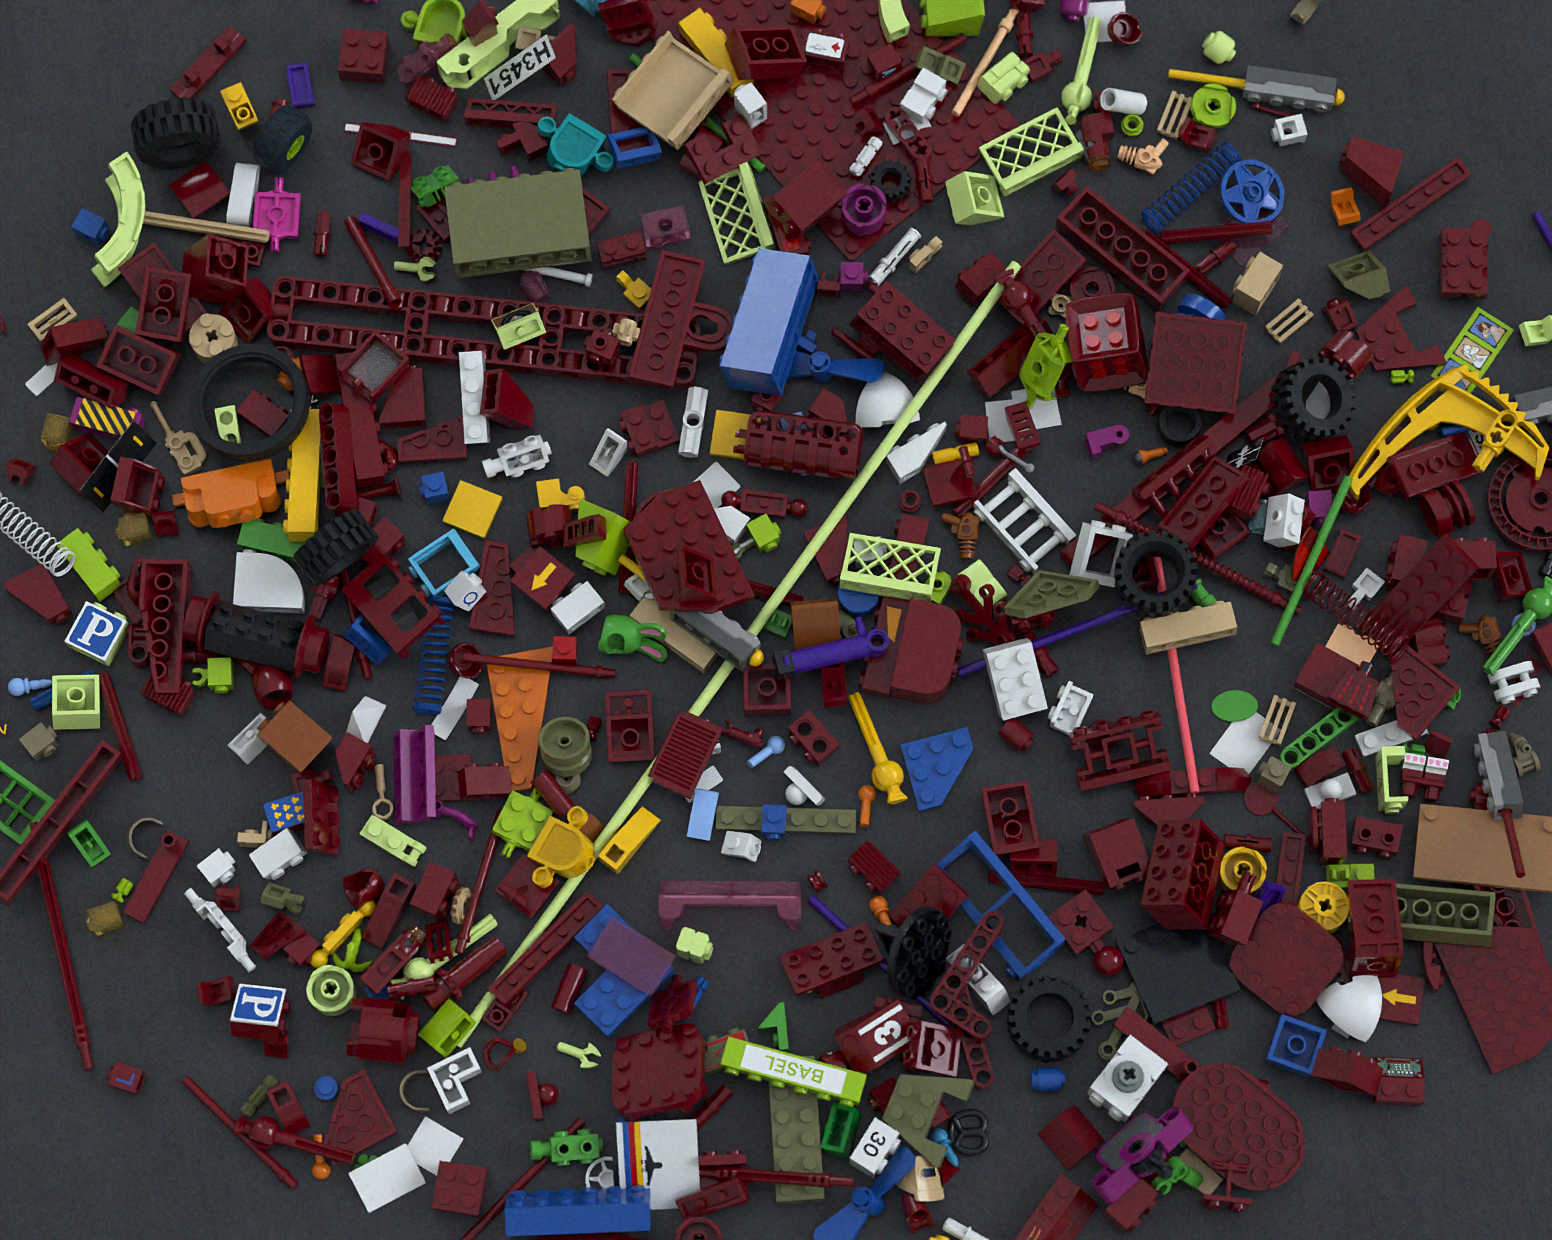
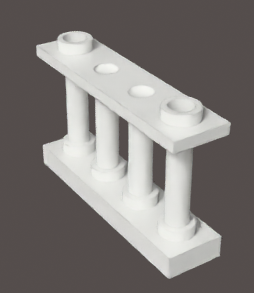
[973,468,1076,575]

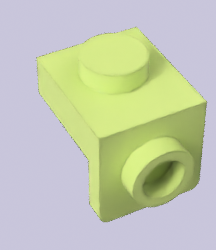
[1519,315,1552,346]

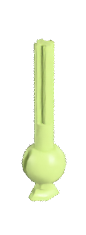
[1061,17,1102,126]
[390,914,497,1000]

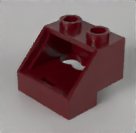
[111,457,165,518]

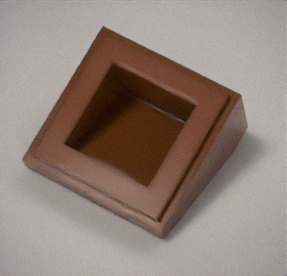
[579,813,605,844]

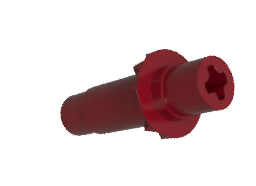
[420,936,507,1010]

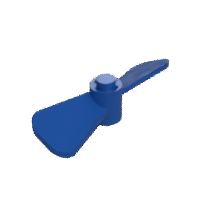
[787,351,885,383]
[813,1147,916,1240]

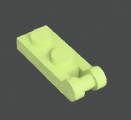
[360,814,427,868]

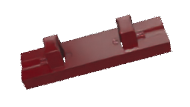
[170,25,247,99]

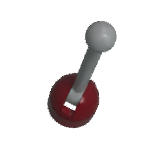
[985,436,1034,473]

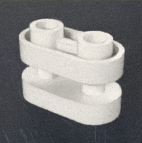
[1487,661,1541,704]

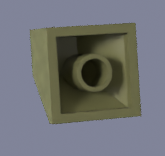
[1328,250,1391,299]

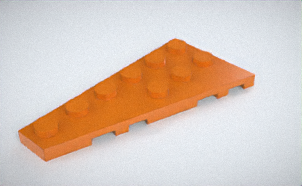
[487,646,553,792]

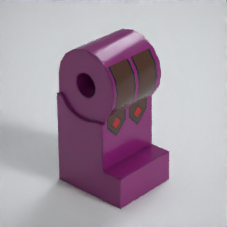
[1084,425,1129,460]

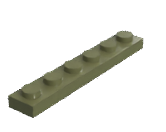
[716,806,856,835]

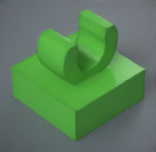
[764,609,792,639]

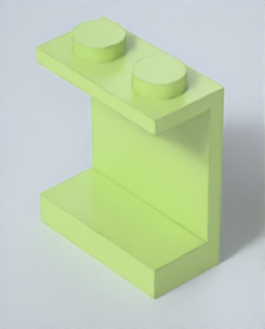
[1375,746,1408,815]

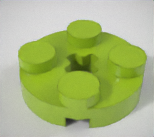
[1190,84,1236,129]

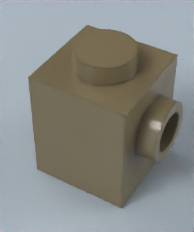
[19,723,59,762]
[1257,756,1292,794]

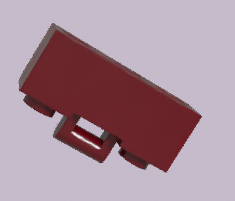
[54,354,130,408]

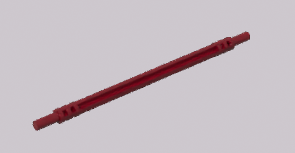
[29,822,94,1071]

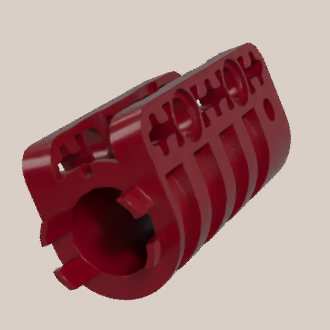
[733,410,864,479]

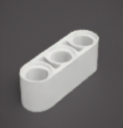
[227,163,260,227]

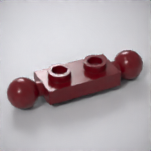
[721,489,807,518]

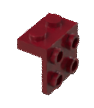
[698,1150,748,1206]

